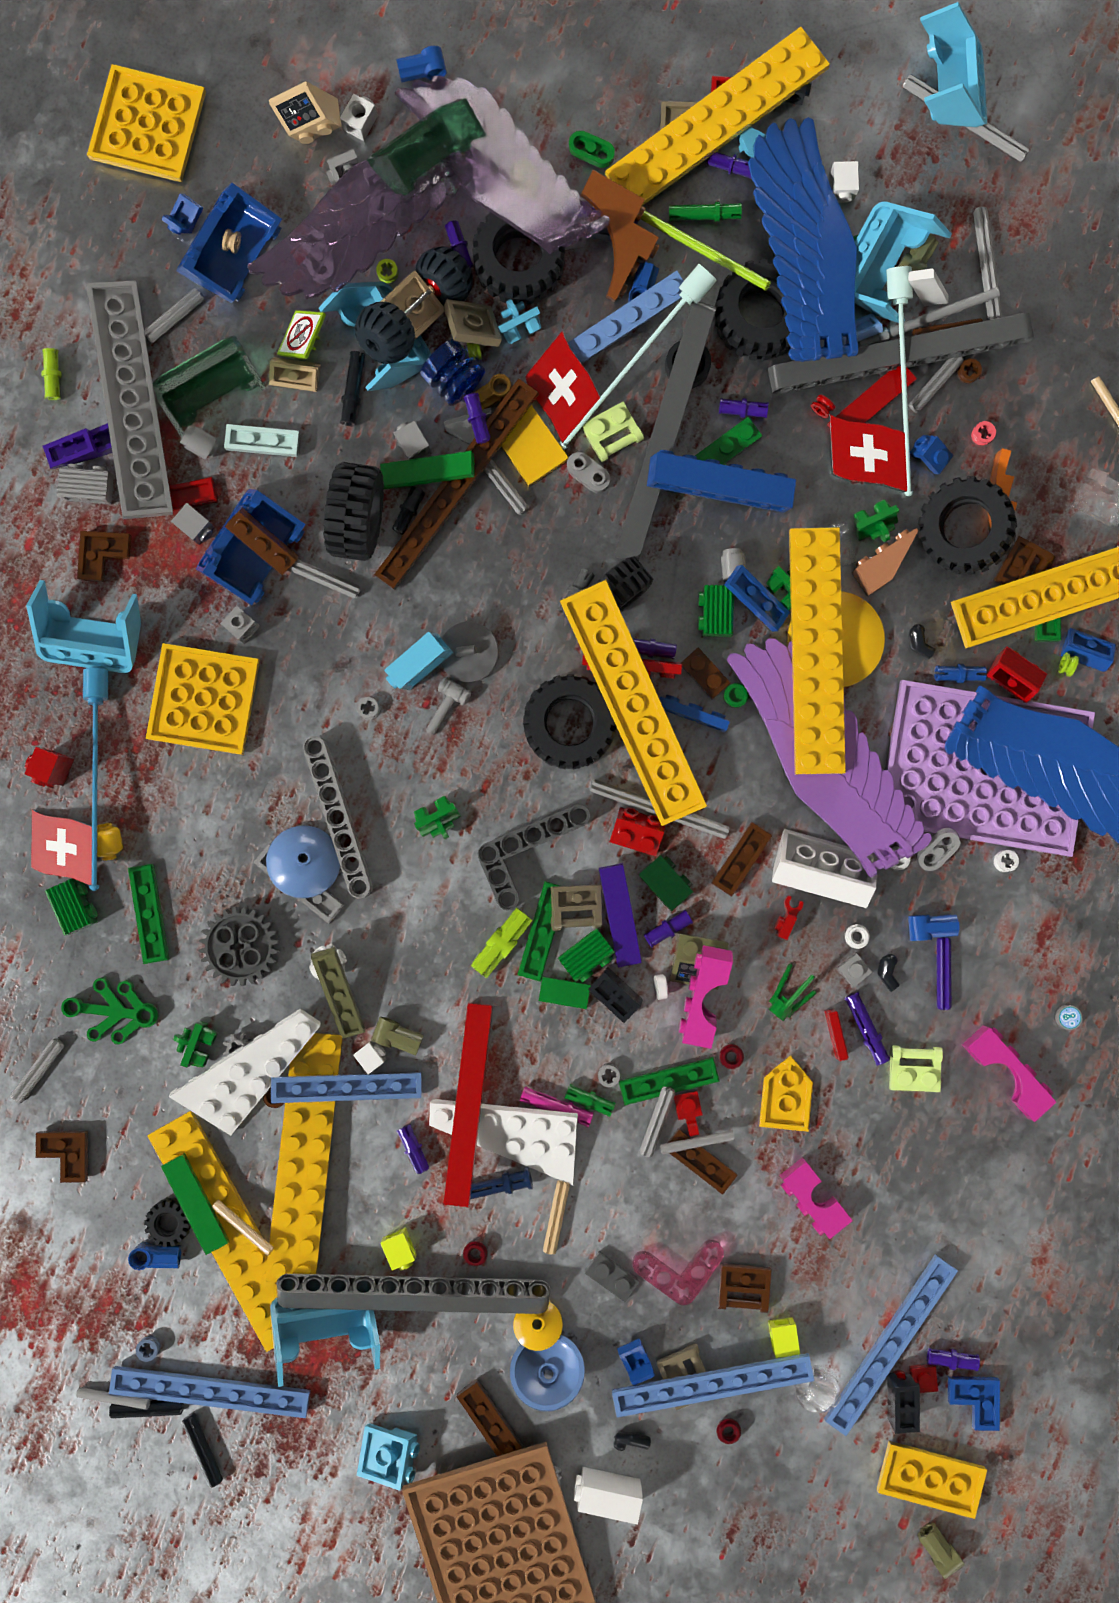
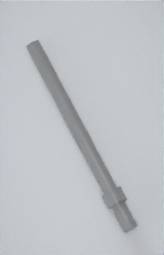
[858,287,1000,347]

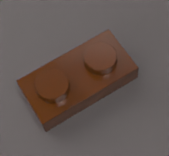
[681,647,731,700]

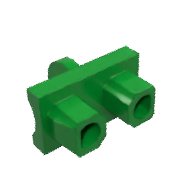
[854,499,900,542]
[765,566,791,611]
[414,796,461,839]
[173,1021,218,1068]

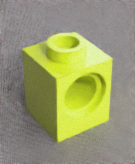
[380,1227,417,1271]
[768,1317,800,1358]

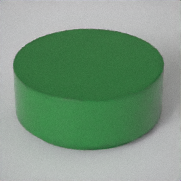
[723,683,749,708]

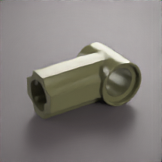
[898,234,939,271]
[371,1016,424,1055]
[917,1523,965,1579]

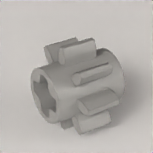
[223,1033,253,1055]

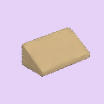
[269,357,321,392]

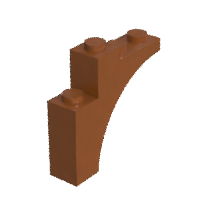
[580,170,660,302]

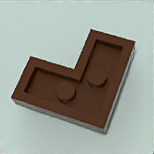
[77,531,131,582]
[36,1131,88,1183]

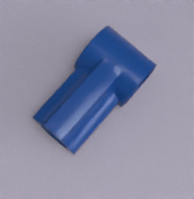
[396,45,447,83]
[628,262,659,302]
[908,915,960,941]
[128,1242,182,1270]

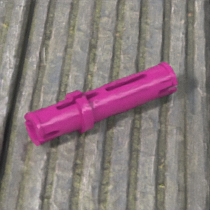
[520,1086,594,1127]

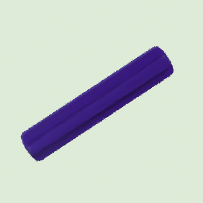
[937,937,952,1010]

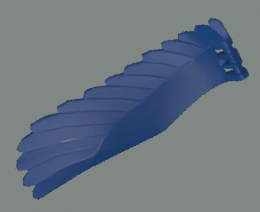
[748,117,858,362]
[945,686,1119,843]

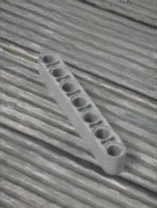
[303,736,373,898]

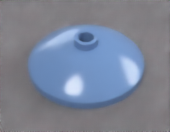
[266,825,340,898]
[510,1335,585,1411]

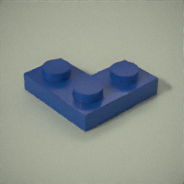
[948,1376,1000,1431]

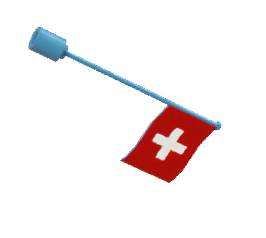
[31,668,108,891]

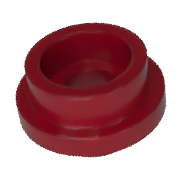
[719,1044,744,1069]
[463,1241,488,1266]
[716,1418,741,1444]

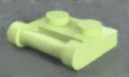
[581,401,644,462]
[889,1045,943,1092]

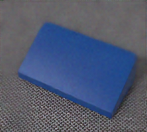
[1060,628,1116,672]

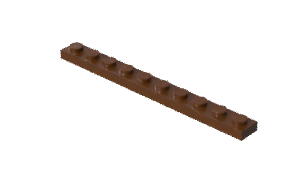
[374,378,539,590]

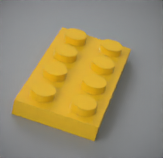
[876,1441,987,1519]

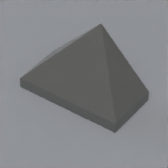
[444,408,492,445]

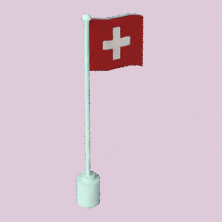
[525,264,717,449]
[830,266,914,496]

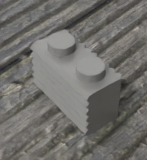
[57,464,114,505]

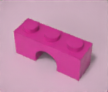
[779,1157,853,1239]

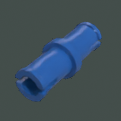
[934,664,987,683]

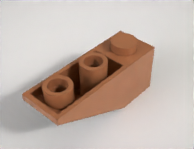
[852,528,918,596]

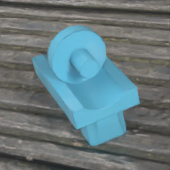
[498,299,541,344]

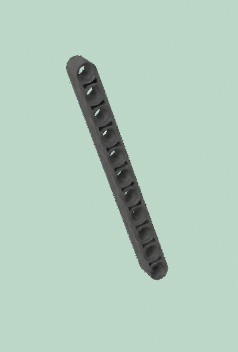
[615,301,717,561]
[768,313,1034,394]
[276,1274,550,1314]

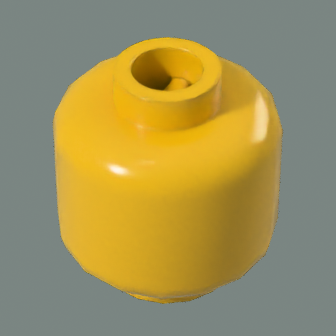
[97,823,123,861]

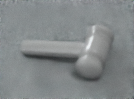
[426,677,471,735]

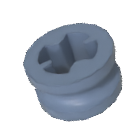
[136,1336,161,1362]

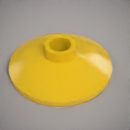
[513,1302,563,1351]

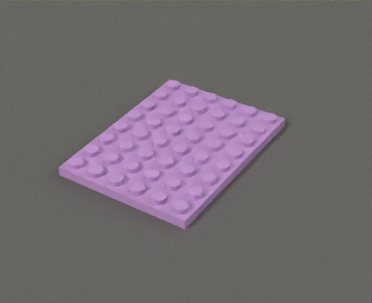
[886,680,1095,857]

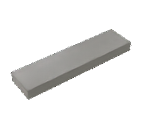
[253,844,345,924]

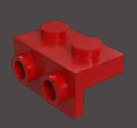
[609,807,665,856]

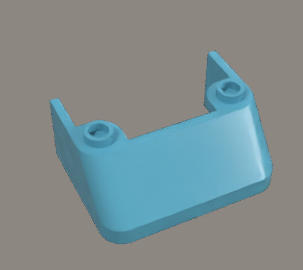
[920,2,987,127]
[855,202,952,323]
[319,282,433,391]
[26,580,141,673]
[270,1291,380,1387]

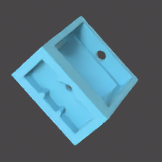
[384,632,454,690]

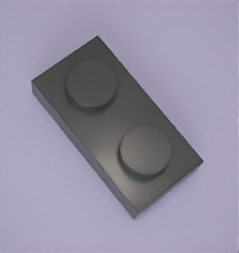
[585,1251,639,1302]

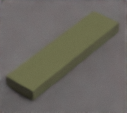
[311,947,365,1039]

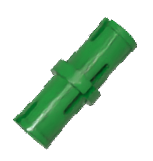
[564,1084,615,1117]

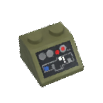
[669,933,729,990]

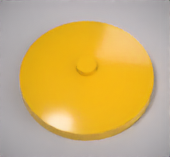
[786,591,885,687]

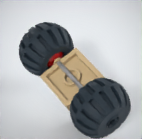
[355,246,473,364]

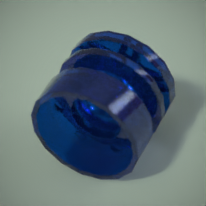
[420,339,485,406]

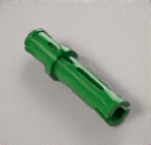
[669,202,742,222]

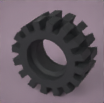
[144,1198,192,1247]

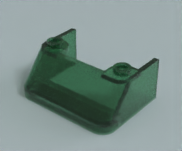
[367,98,486,196]
[152,336,266,437]

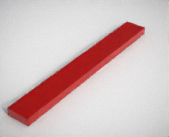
[443,1003,493,1207]

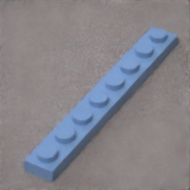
[824,1254,958,1436]
[612,1353,814,1418]
[109,1366,310,1418]

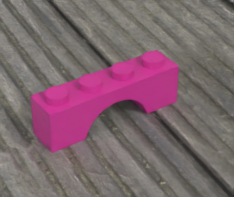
[678,945,733,1049]
[962,1025,1056,1122]

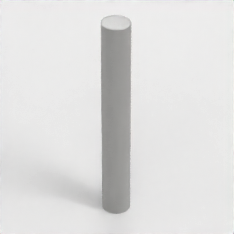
[660,1130,735,1154]
[76,1387,150,1410]

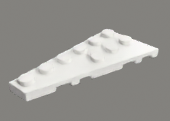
[169,1009,320,1136]
[429,1099,578,1185]

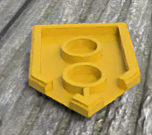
[759,1055,813,1132]

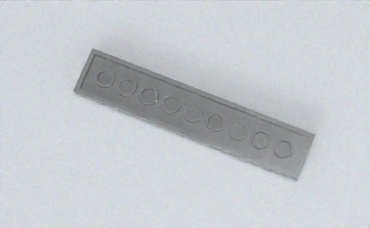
[86,281,173,519]

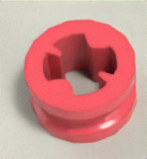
[971,421,996,446]

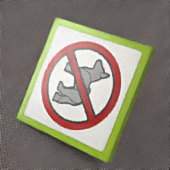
[277,310,326,359]

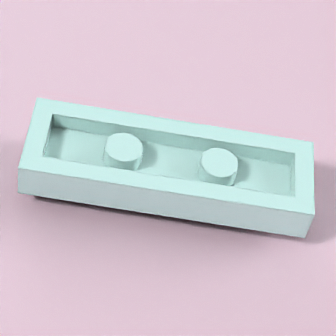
[224,424,300,457]

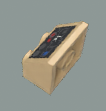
[269,81,342,144]

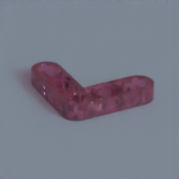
[632,1240,724,1305]

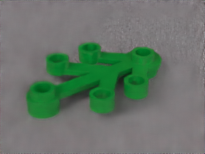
[61,978,159,1045]

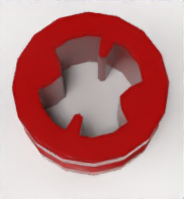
[811,395,835,419]

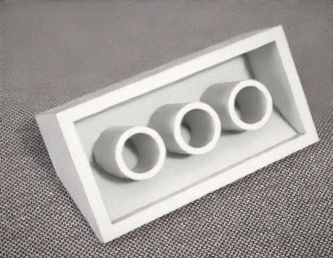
[772,829,878,908]

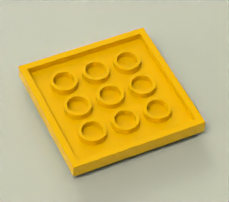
[87,64,206,182]
[146,643,260,755]

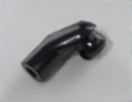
[908,624,936,659]
[877,954,900,992]
[613,1432,651,1451]

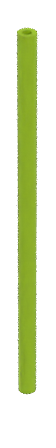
[640,211,771,291]

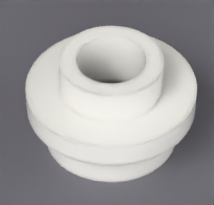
[845,924,870,949]

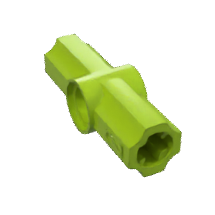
[471,908,533,978]

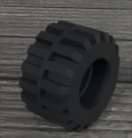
[595,556,654,612]

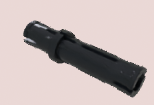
[340,351,366,426]

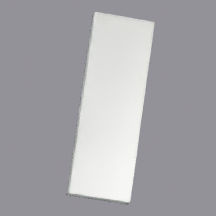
[908,268,948,306]

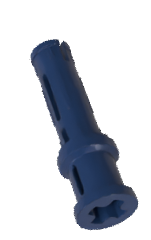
[470,1167,533,1200]

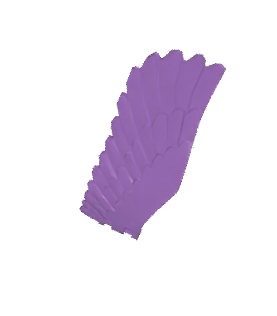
[726,639,932,878]

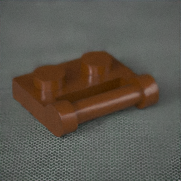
[993,536,1056,584]
[718,1263,772,1313]

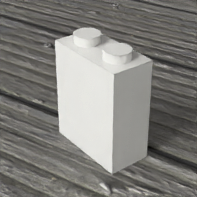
[574,1466,643,1525]

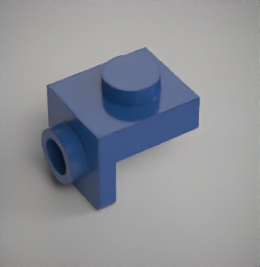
[161,194,203,235]
[910,435,954,474]
[617,1338,655,1386]

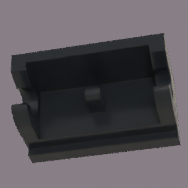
[588,966,643,1023]
[887,1373,920,1434]

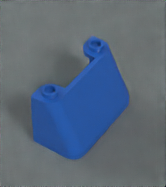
[176,183,282,303]
[196,489,306,605]

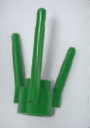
[769,964,816,1021]

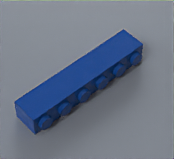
[647,450,796,513]

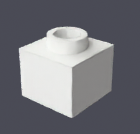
[353,1041,386,1074]

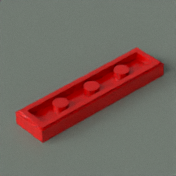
[827,366,917,428]

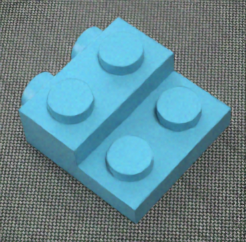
[356,1423,420,1491]

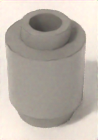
[180,425,218,459]
[721,548,746,582]

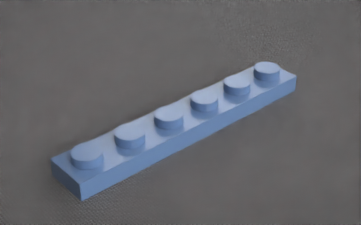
[568,271,684,364]
[271,1072,421,1103]

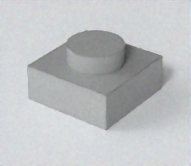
[837,953,872,988]

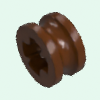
[957,359,982,384]

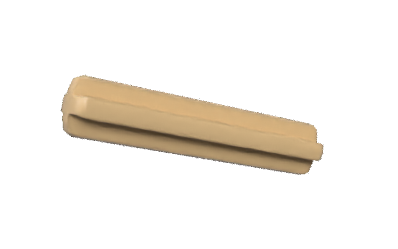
[543,1180,570,1255]

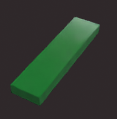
[380,451,474,490]
[128,864,170,964]
[517,881,561,982]
[619,1057,720,1105]
[161,1153,230,1255]

